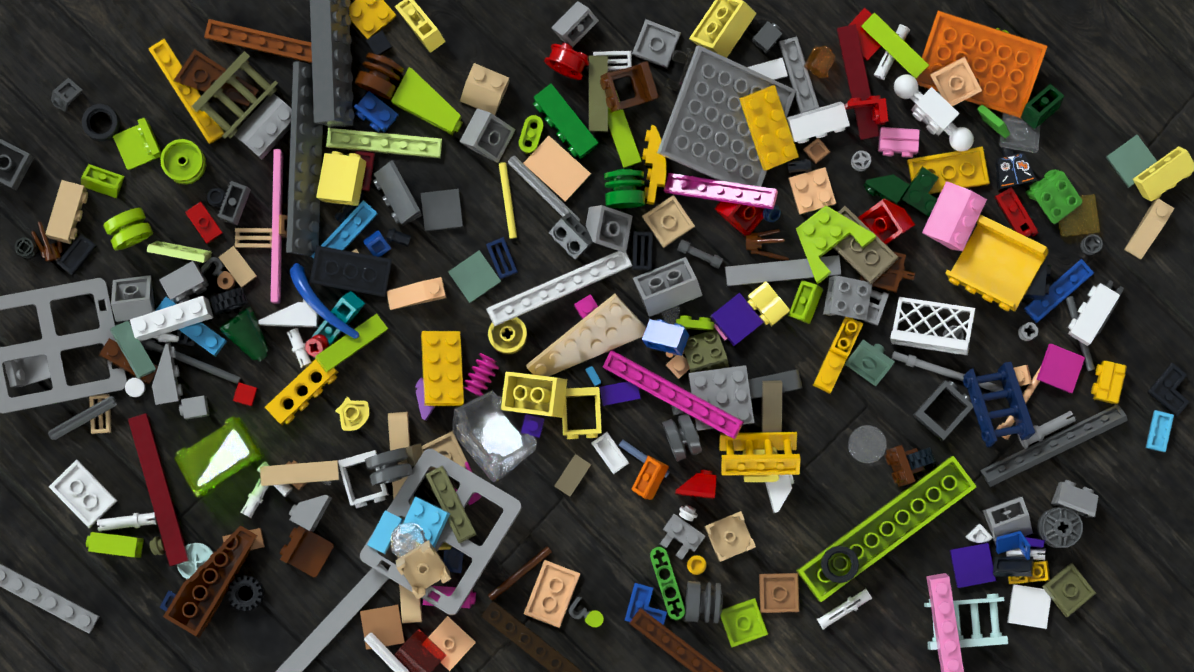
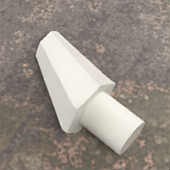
[153,333,179,342]

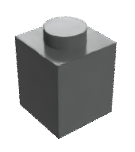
[752,21,782,54]

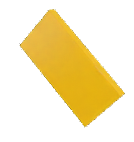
[907,147,990,195]

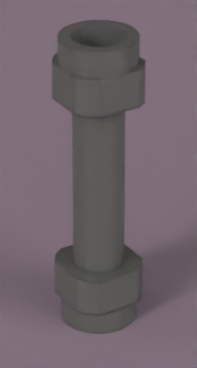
[677,240,723,269]

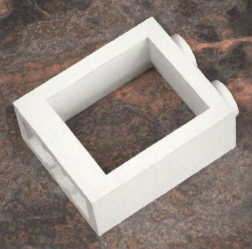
[338,450,389,508]

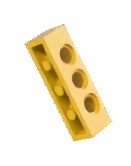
[265,359,338,425]

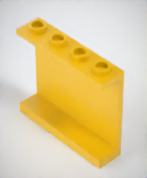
[946,214,1049,311]

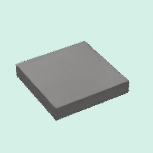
[632,19,681,69]

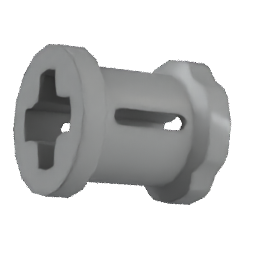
[1018,322,1038,341]

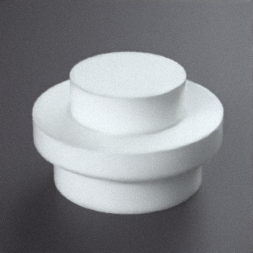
[679,505,698,521]

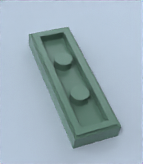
[110,321,156,379]

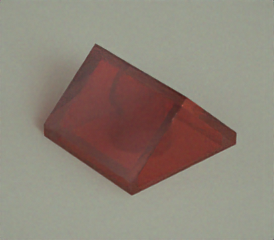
[394,629,447,672]

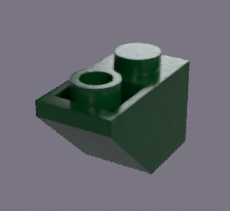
[863,174,909,204]

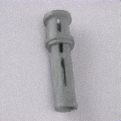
[1017,411,1076,449]

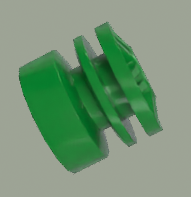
[604,169,645,208]

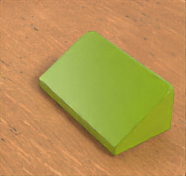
[81,164,124,198]
[788,280,823,324]

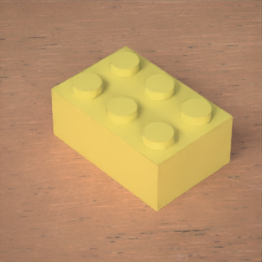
[501,372,567,418]

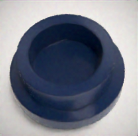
[763,204,781,222]

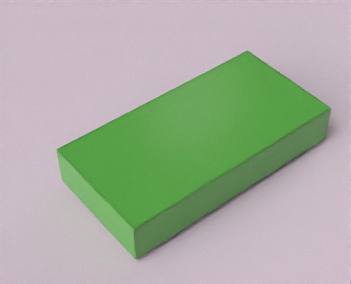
[977,105,1010,139]

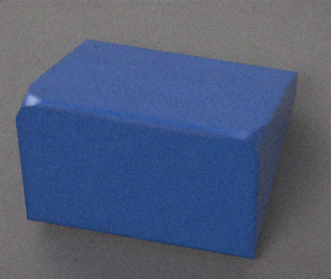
[363,231,391,257]

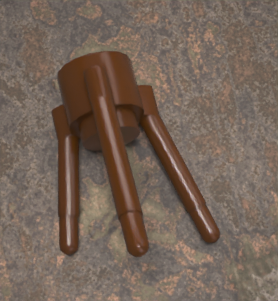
[31,222,63,262]
[746,229,789,261]

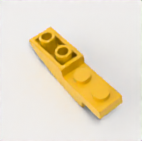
[642,125,666,205]
[813,317,863,394]

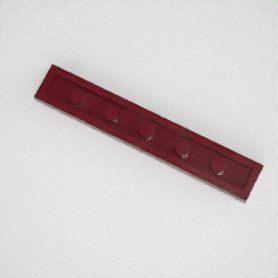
[837,24,880,140]

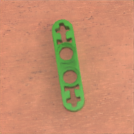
[650,547,685,620]

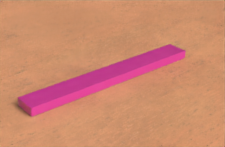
[603,350,744,439]

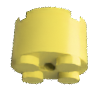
[488,317,527,354]

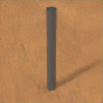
[1066,296,1095,371]

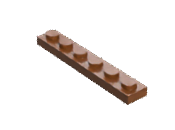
[204,19,312,63]

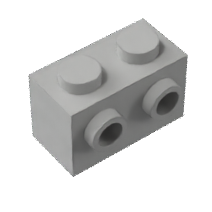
[551,1,599,47]

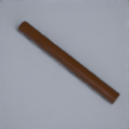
[488,546,552,601]

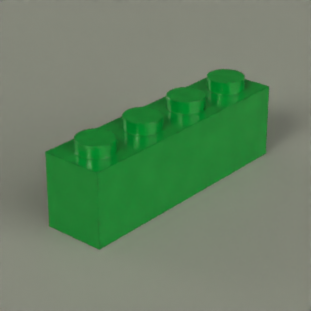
[533,83,598,159]

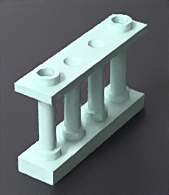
[924,594,1008,650]

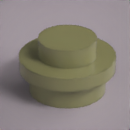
[150,536,165,556]

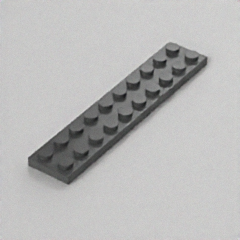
[286,61,323,257]

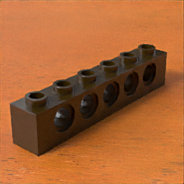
[481,601,583,672]

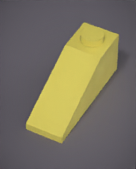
[395,0,445,53]

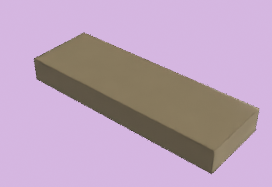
[762,380,782,433]

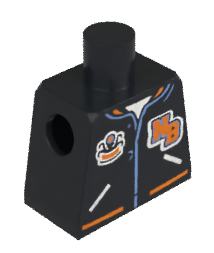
[995,144,1036,191]

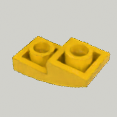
[1008,561,1050,584]

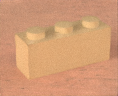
[45,180,88,244]

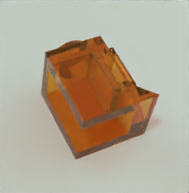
[804,46,835,78]

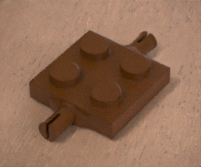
[860,252,915,293]

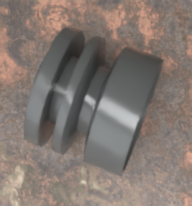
[1037,507,1083,548]
[685,581,723,623]

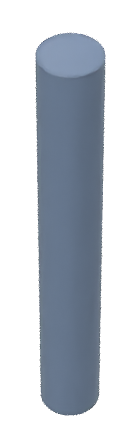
[618,440,670,478]

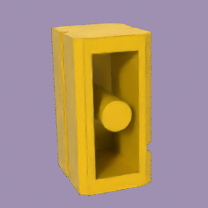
[1091,361,1127,404]

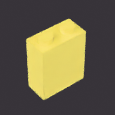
[316,151,367,206]

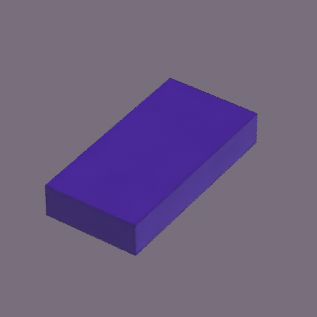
[599,381,641,406]

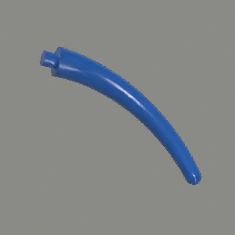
[290,263,359,339]

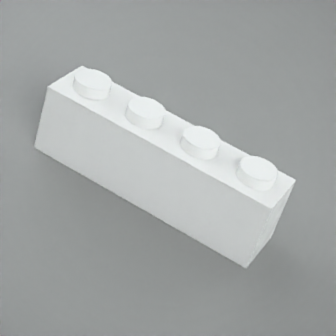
[130,296,214,341]

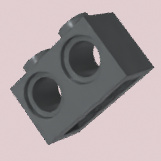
[549,212,593,260]

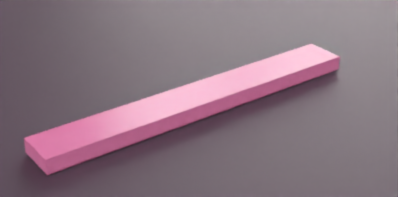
[271,149,283,304]

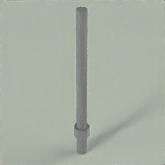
[892,351,1003,392]

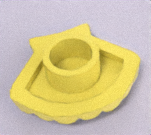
[335,397,370,431]

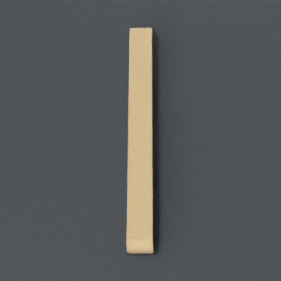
[388,412,422,623]

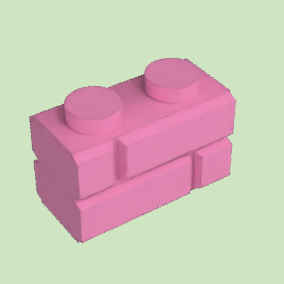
[878,127,919,158]

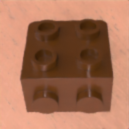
[280,525,334,577]

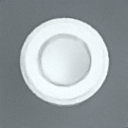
[125,378,145,397]

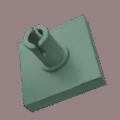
[845,340,895,386]

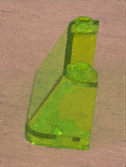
[174,416,265,498]

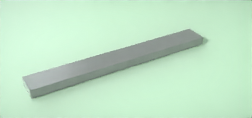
[276,564,389,672]

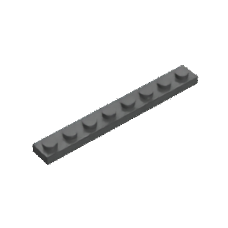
[980,404,1128,487]

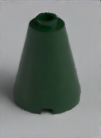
[219,307,269,361]

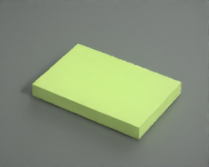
[147,241,212,263]

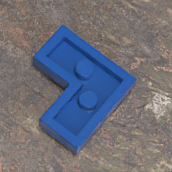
[625,583,667,625]

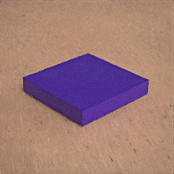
[710,293,764,346]
[950,543,996,588]

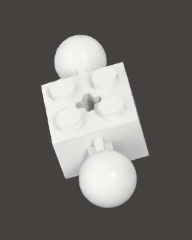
[894,74,974,152]

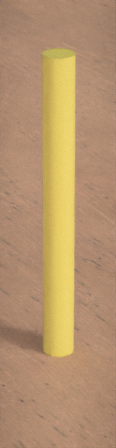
[499,162,517,239]

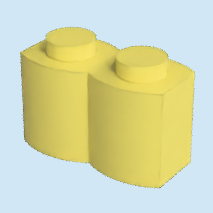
[747,281,790,326]

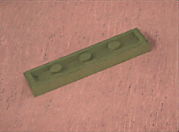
[589,56,608,132]
[425,465,477,543]

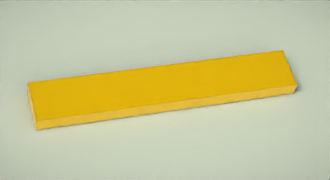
[148,39,225,144]

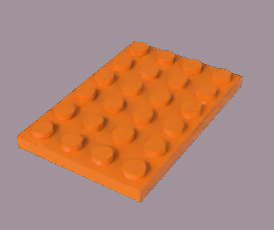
[916,10,1047,118]

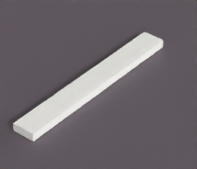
[486,251,632,327]

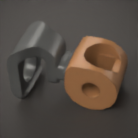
[201,257,236,291]

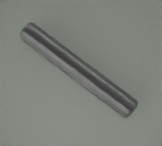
[48,396,117,440]

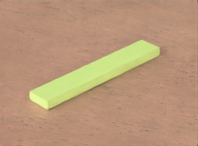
[326,128,442,158]

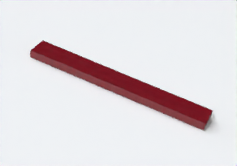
[128,413,190,566]

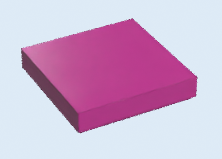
[1036,344,1085,393]

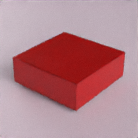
[233,382,258,406]

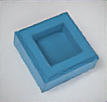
[586,366,601,387]

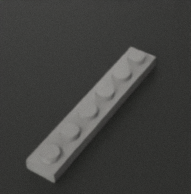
[0,564,100,634]

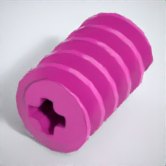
[463,353,499,397]

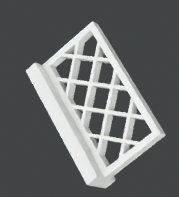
[890,297,975,355]

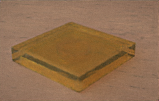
[1059,194,1100,237]

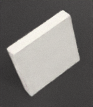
[1007,584,1051,629]

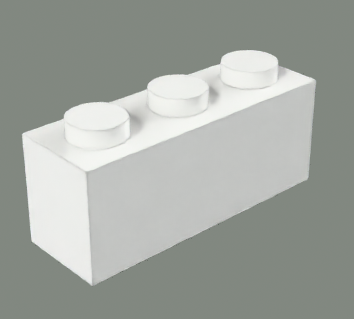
[786,101,850,144]
[1068,283,1120,346]

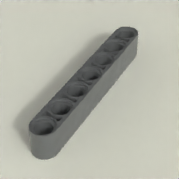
[671,369,803,416]

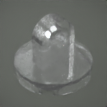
[390,522,427,558]

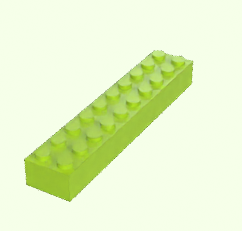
[796,456,976,602]

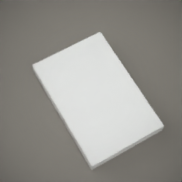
[49,460,117,528]

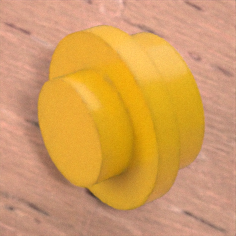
[687,555,706,575]

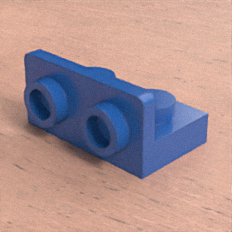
[354,91,399,133]

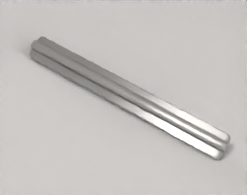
[508,156,580,222]

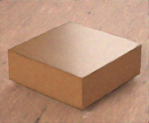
[803,138,830,164]

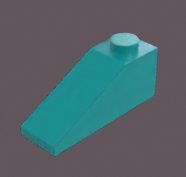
[311,291,365,346]

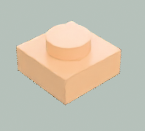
[666,355,689,379]
[1014,365,1032,386]

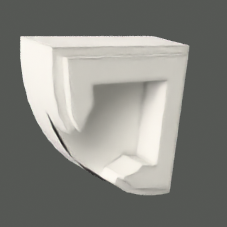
[965,524,993,543]

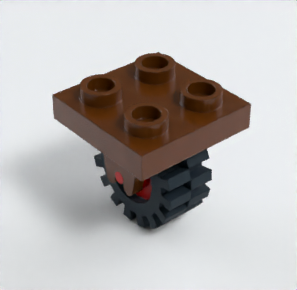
[885,445,935,487]

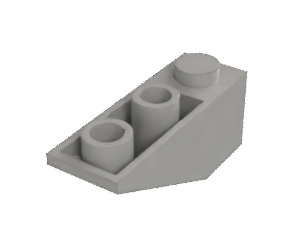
[152,342,183,405]

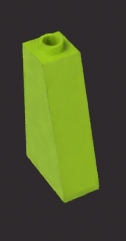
[391,67,463,135]

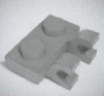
[660,514,705,560]

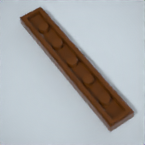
[629,608,724,672]

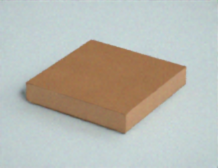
[759,573,799,613]
[360,605,405,650]

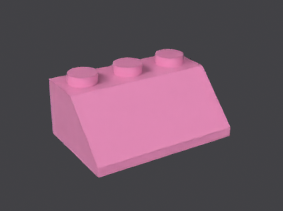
[922,182,987,251]

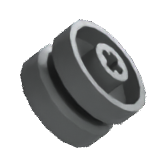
[662,413,702,462]
[365,447,413,486]

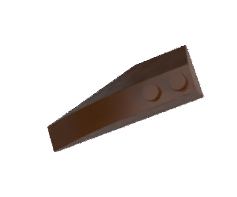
[163,525,258,638]

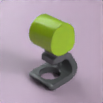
[569,597,603,627]

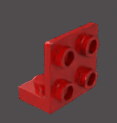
[844,95,888,125]

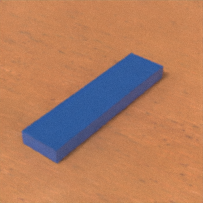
[1024,259,1094,323]

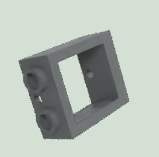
[913,380,973,441]

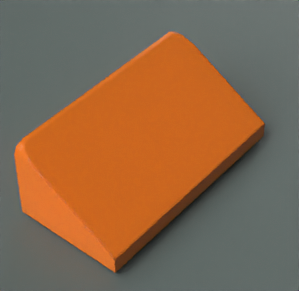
[631,456,669,500]

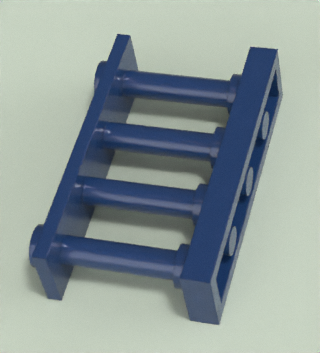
[963,362,1035,448]

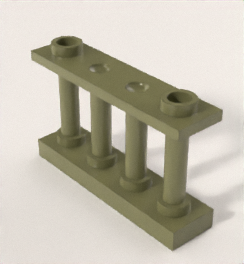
[191,51,278,139]

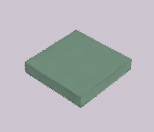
[1106,135,1157,188]
[448,250,501,303]

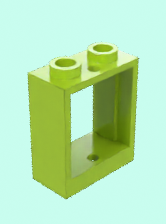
[86,532,144,558]

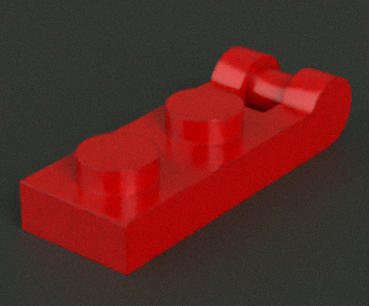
[994,187,1038,237]

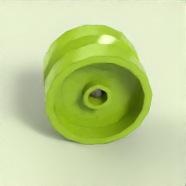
[160,139,206,185]
[103,208,153,250]

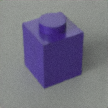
[521,414,545,438]

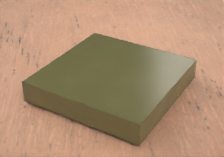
[1042,563,1096,617]

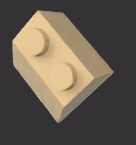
[460,63,510,115]

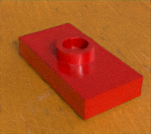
[185,201,223,244]

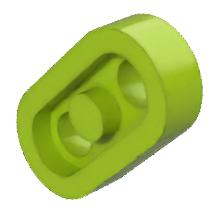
[519,115,543,153]
[676,316,714,331]

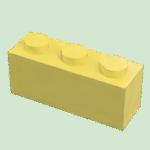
[1133,146,1194,201]

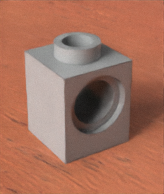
[179,396,210,419]

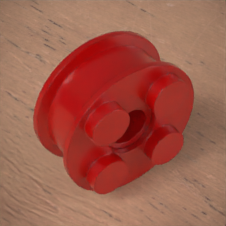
[544,43,589,80]

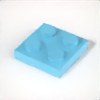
[399,497,450,548]

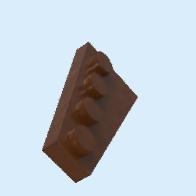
[174,49,259,107]

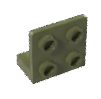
[684,329,729,373]

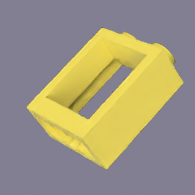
[562,387,602,439]

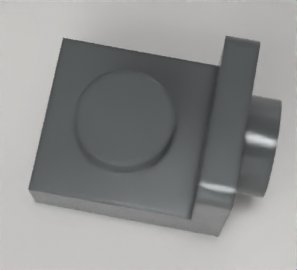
[51,78,82,112]

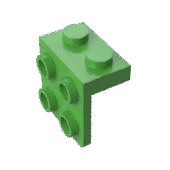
[1025,169,1082,224]

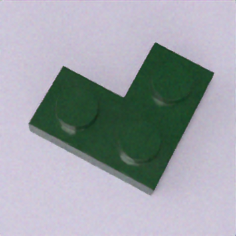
[901,166,939,217]

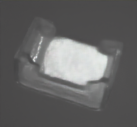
[452,390,537,482]

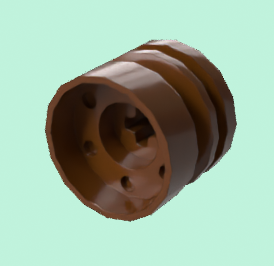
[355,53,404,99]

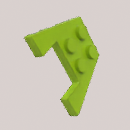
[796,205,876,284]

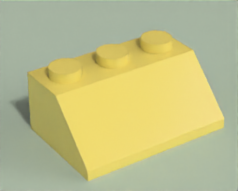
[689,0,757,58]

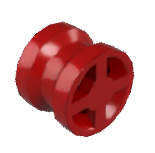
[305,334,329,357]

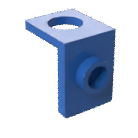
[996,531,1030,560]

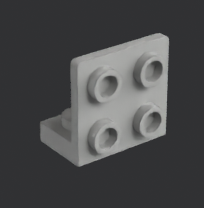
[823,275,872,320]
[4,355,51,387]

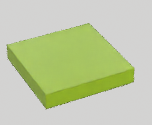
[720,598,768,648]

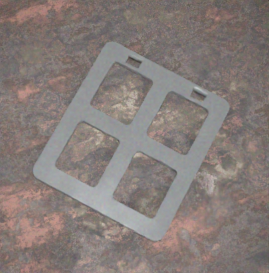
[0,278,127,414]
[360,449,522,615]

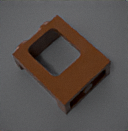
[600,61,659,113]

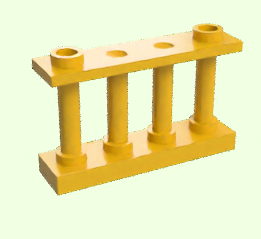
[719,432,800,475]

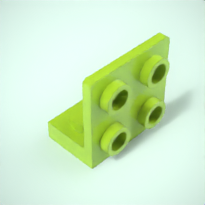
[113,117,162,170]

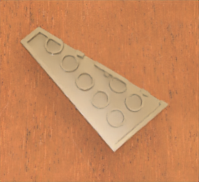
[526,294,647,377]

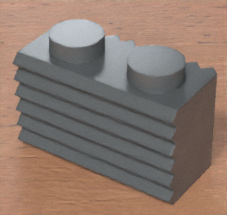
[217,181,251,226]

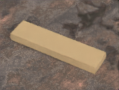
[260,460,339,486]

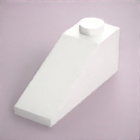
[259,299,319,328]

